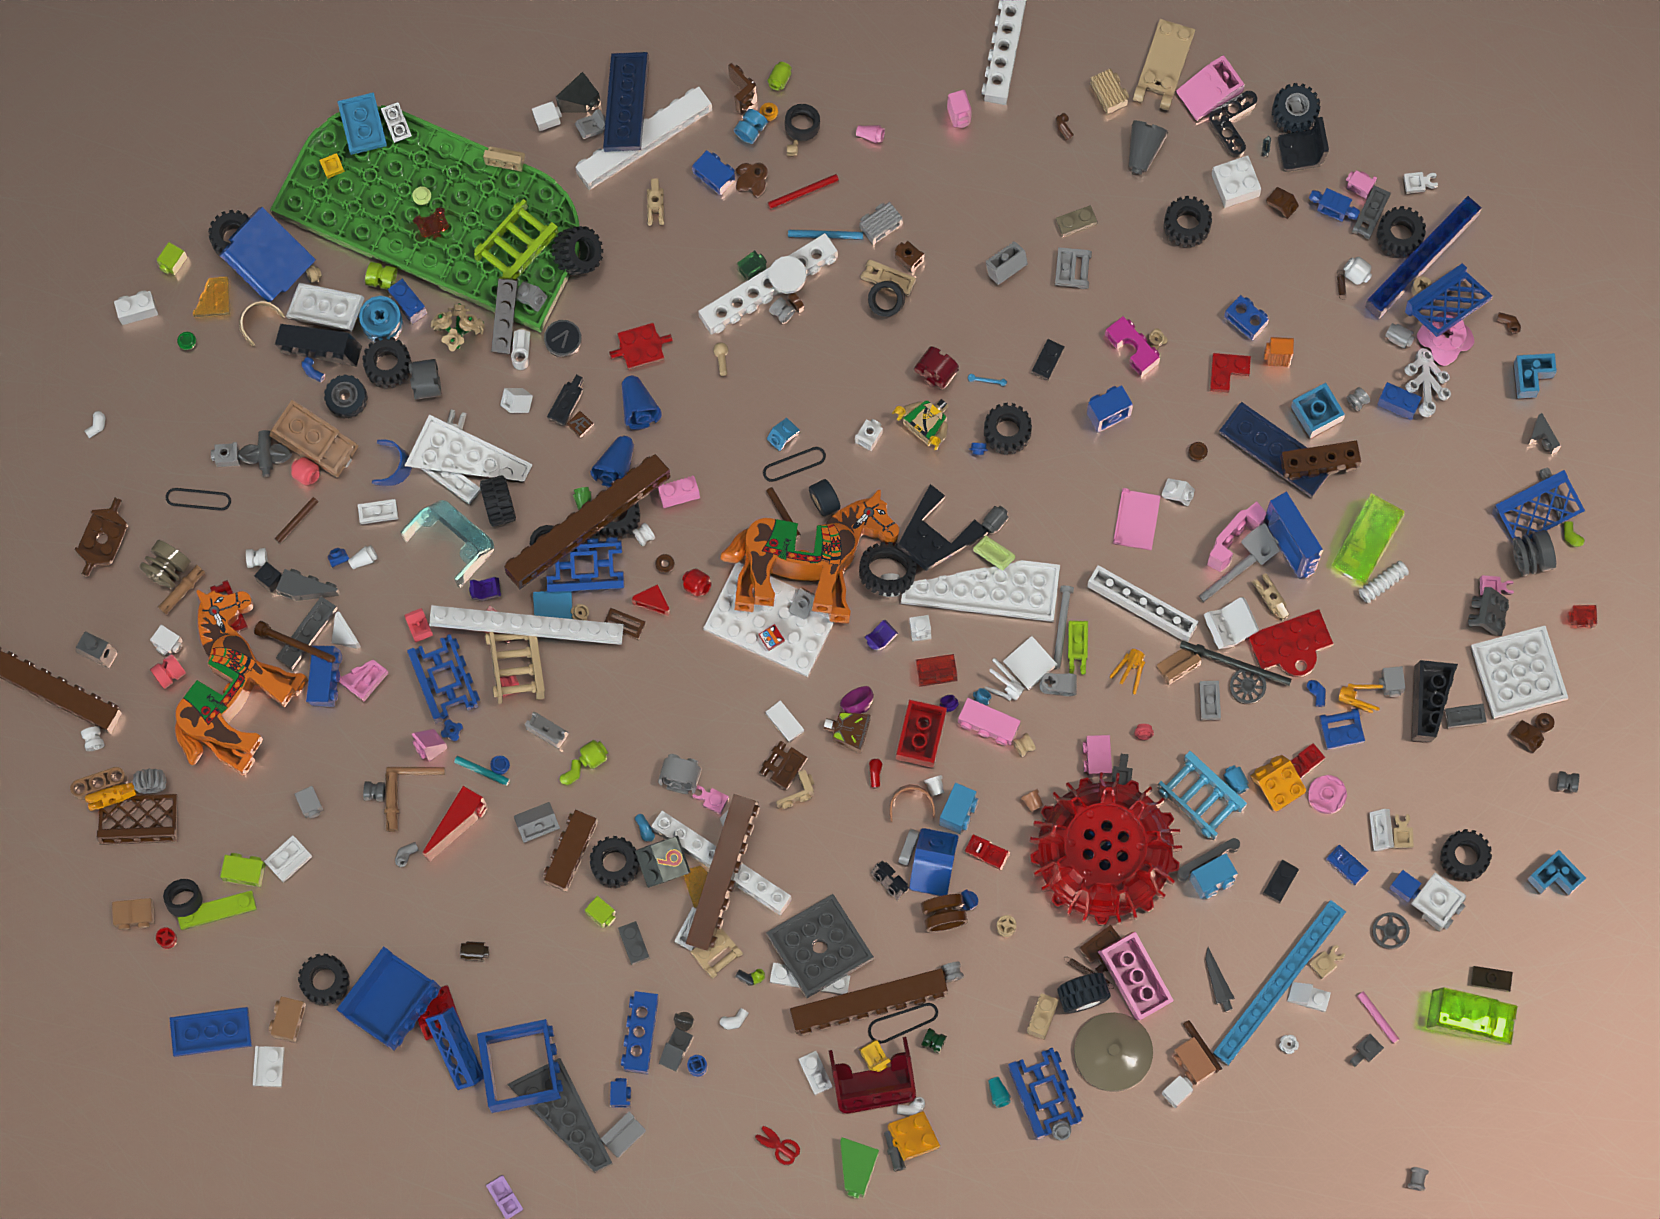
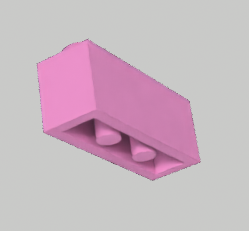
[958,698,1021,746]

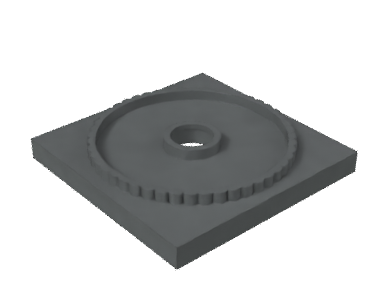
[766,894,874,998]

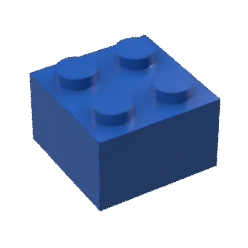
[1087,385,1133,433]

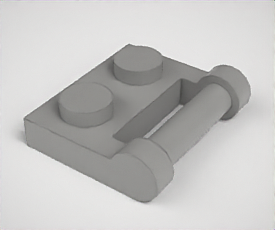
[1055,247,1092,289]

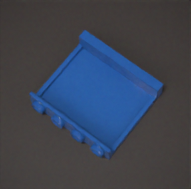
[336,946,442,1051]

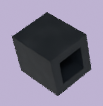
[254,561,282,593]

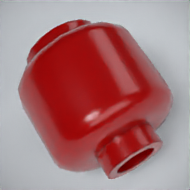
[682,568,712,597]

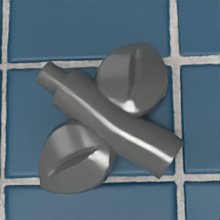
[238,430,292,477]

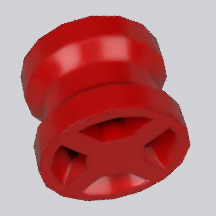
[156,927,177,949]

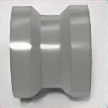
[1346,387,1371,411]
[941,961,964,982]

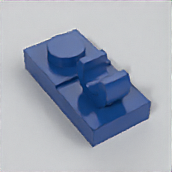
[1326,844,1369,885]

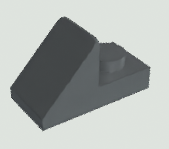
[1529,413,1561,454]
[659,1028,694,1072]

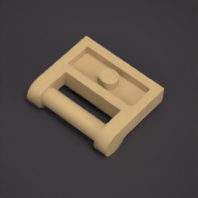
[691,928,743,979]

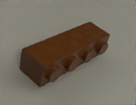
[543,809,598,892]

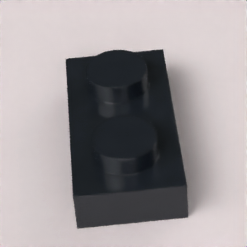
[1031,339,1065,381]
[1263,859,1299,903]

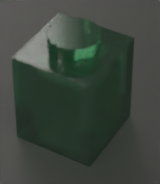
[737,250,767,281]

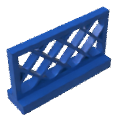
[1405,263,1493,337]
[1495,470,1585,540]

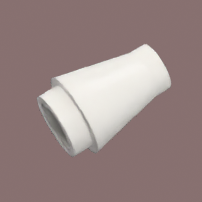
[348,545,378,570]

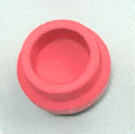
[1134,724,1154,740]

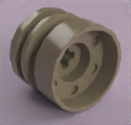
[139,540,191,589]

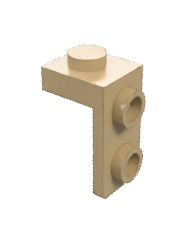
[776,770,815,809]

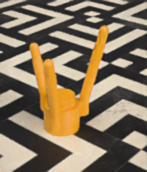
[1110,649,1145,695]
[1339,683,1383,713]

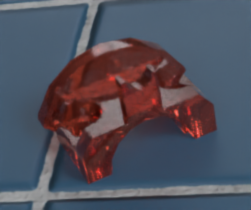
[413,208,449,240]

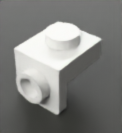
[1161,478,1195,506]

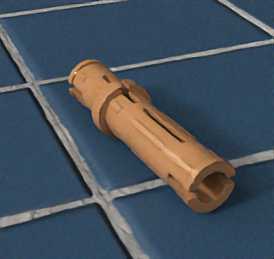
[158,564,206,615]
[384,772,400,832]

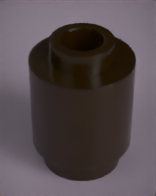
[460,941,489,962]

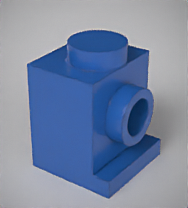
[610,1078,631,1108]

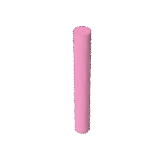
[1358,991,1399,1043]

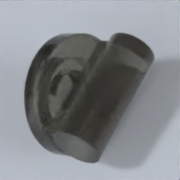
[674,1012,695,1031]

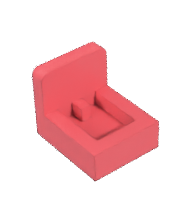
[404,608,433,643]

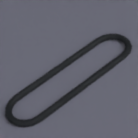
[763,447,826,482]
[166,488,231,510]

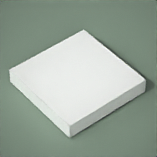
[1003,636,1057,690]
[1411,873,1466,927]

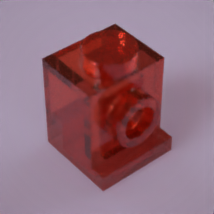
[1567,605,1598,628]

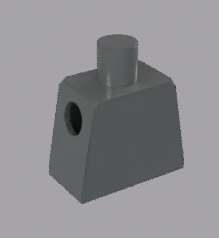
[76,631,118,669]

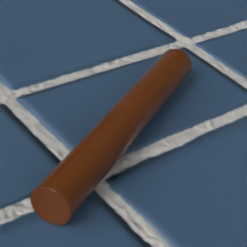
[766,487,801,538]
[274,497,318,543]
[1183,1020,1223,1073]

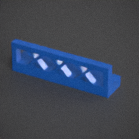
[425,1007,484,1090]

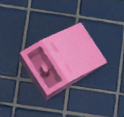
[1176,55,1245,121]

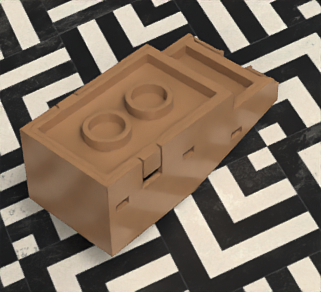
[269,400,359,478]

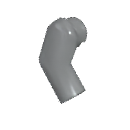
[395,842,419,867]

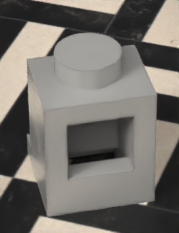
[211,442,240,467]

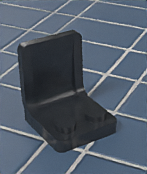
[1277,117,1329,172]

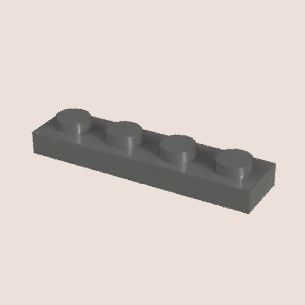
[276,596,338,670]

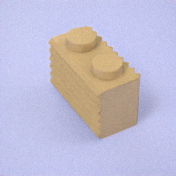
[1090,69,1129,114]
[1027,994,1059,1040]

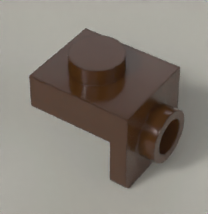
[1266,187,1299,219]
[1510,720,1544,753]

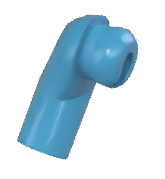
[635,814,655,842]

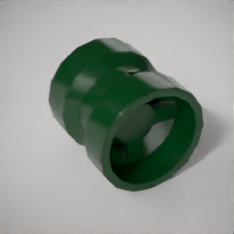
[921,1028,947,1054]

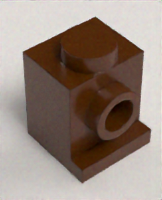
[895,241,924,273]

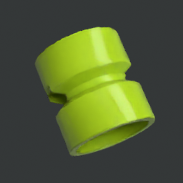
[365,261,397,290]

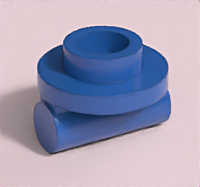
[328,548,349,568]
[961,889,978,911]

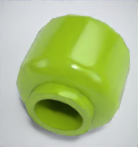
[579,740,608,769]

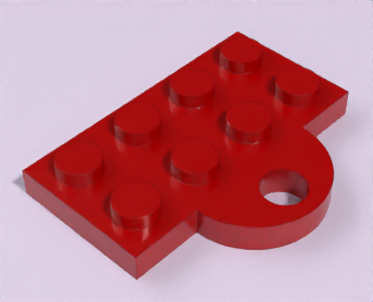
[1248,609,1333,677]

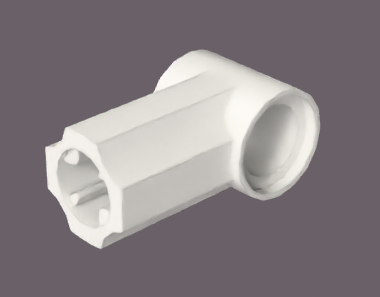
[511,330,531,370]

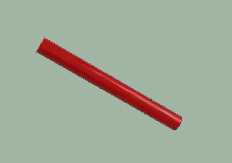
[768,174,839,209]

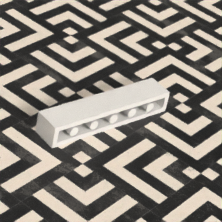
[1087,565,1199,642]

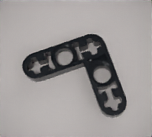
[1209,91,1257,158]

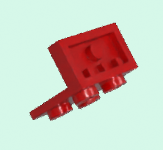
[418,985,463,1040]

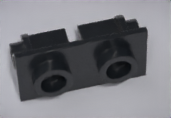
[871,860,910,901]

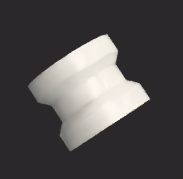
[632,523,655,547]

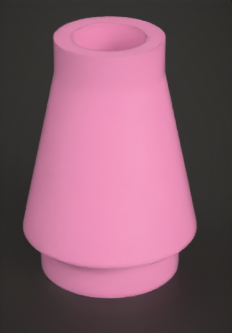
[856,125,885,144]

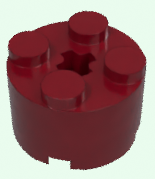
[914,346,959,390]

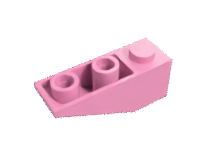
[412,729,448,762]

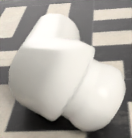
[84,411,106,438]

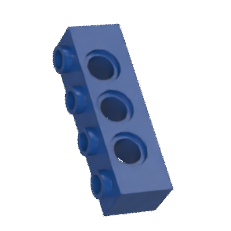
[621,991,659,1074]

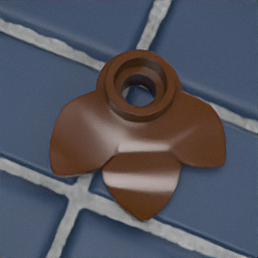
[735,163,768,198]

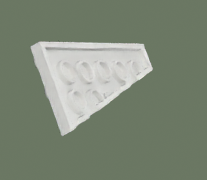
[405,415,533,482]

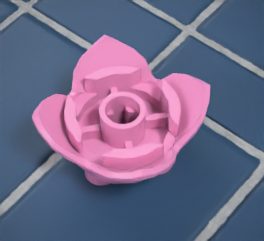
[1416,312,1474,367]

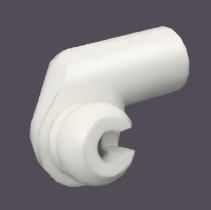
[720,1008,749,1030]
[897,1097,925,1116]

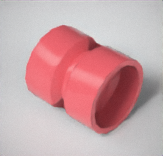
[150,653,186,689]

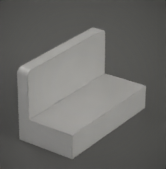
[514,802,560,843]
[601,1111,646,1158]

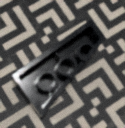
[275,324,362,367]

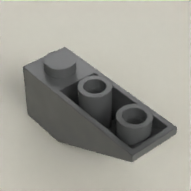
[276,569,340,601]

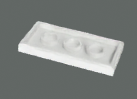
[286,283,364,332]

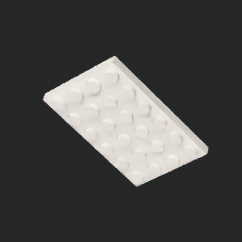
[704,562,834,677]

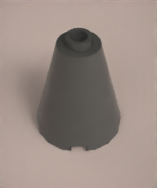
[1129,120,1168,174]

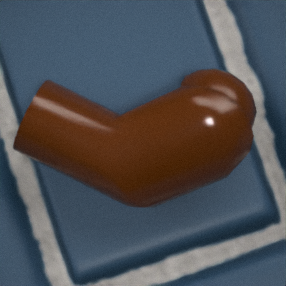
[1056,113,1074,140]
[1497,312,1521,334]

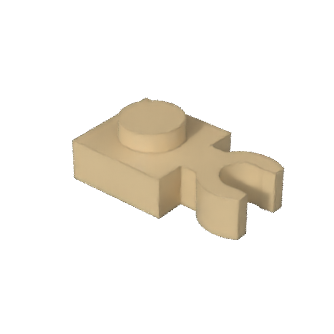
[1392,814,1414,848]
[1309,945,1345,979]

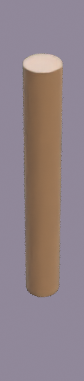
[386,767,445,775]

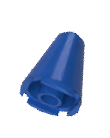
[621,375,662,430]
[590,436,634,488]

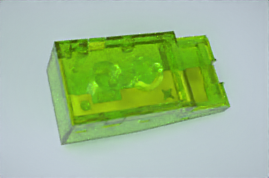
[1332,493,1406,584]
[1426,987,1518,1045]

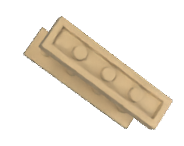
[485,632,545,704]

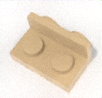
[483,146,526,172]

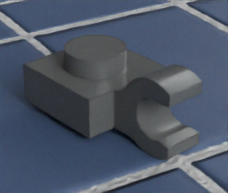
[1112,753,1133,785]
[1350,1033,1384,1067]

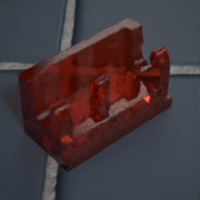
[916,654,957,687]

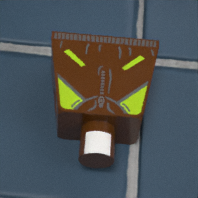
[823,712,871,754]

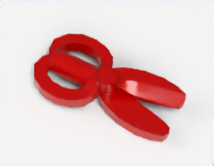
[755,1126,800,1165]

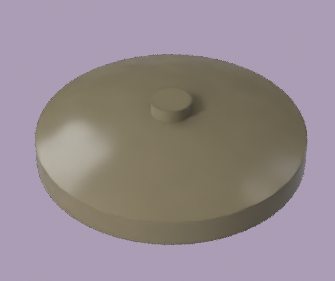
[1074,1012,1153,1092]

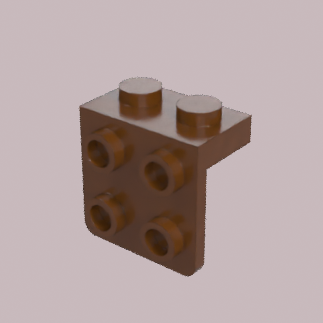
[728,63,757,115]

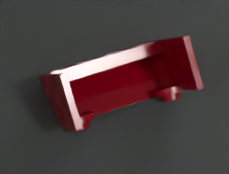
[828,1037,916,1114]

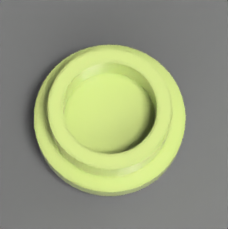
[412,187,431,205]

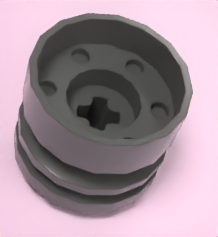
[1513,530,1556,577]

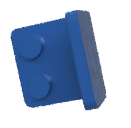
[909,828,959,896]

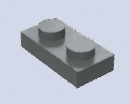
[618,921,650,965]

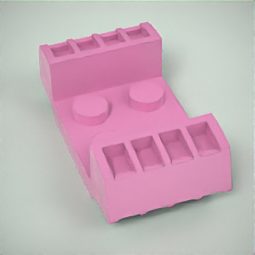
[1207,501,1266,572]

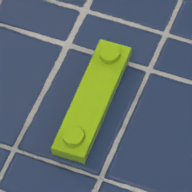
[178,890,257,930]

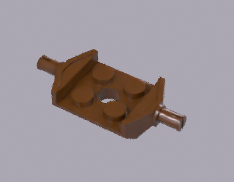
[75,497,128,578]

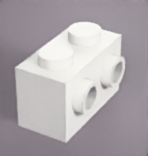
[114,291,158,325]

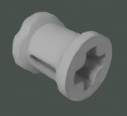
[1408,1167,1429,1191]

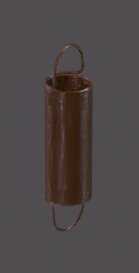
[1337,270,1346,300]

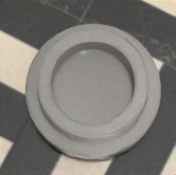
[1051,1121,1071,1140]

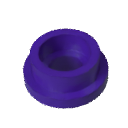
[940,695,959,712]

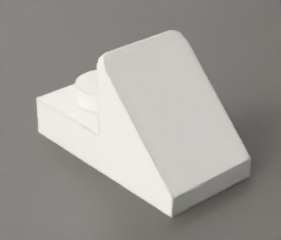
[1287,982,1331,1012]

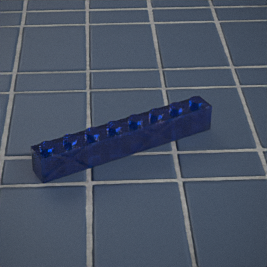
[1365,196,1482,319]

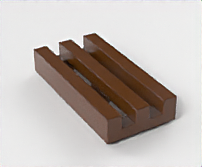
[604,608,646,640]

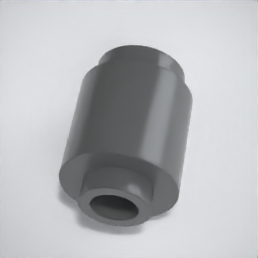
[981,506,1009,534]

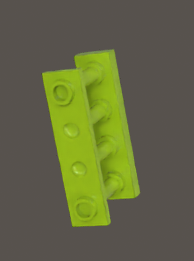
[474,199,559,279]

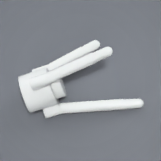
[984,658,1025,701]

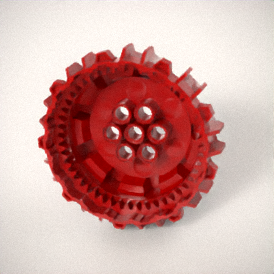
[1030,772,1182,925]

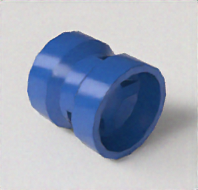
[687,1055,708,1077]

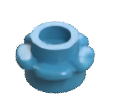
[973,688,991,705]

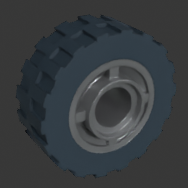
[324,374,368,419]

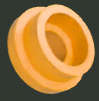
[760,103,778,121]

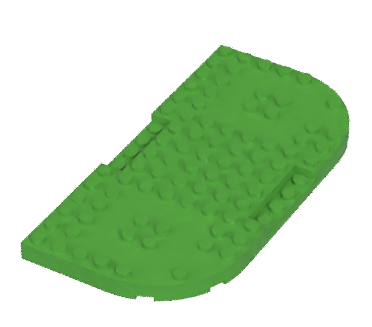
[270,105,580,333]

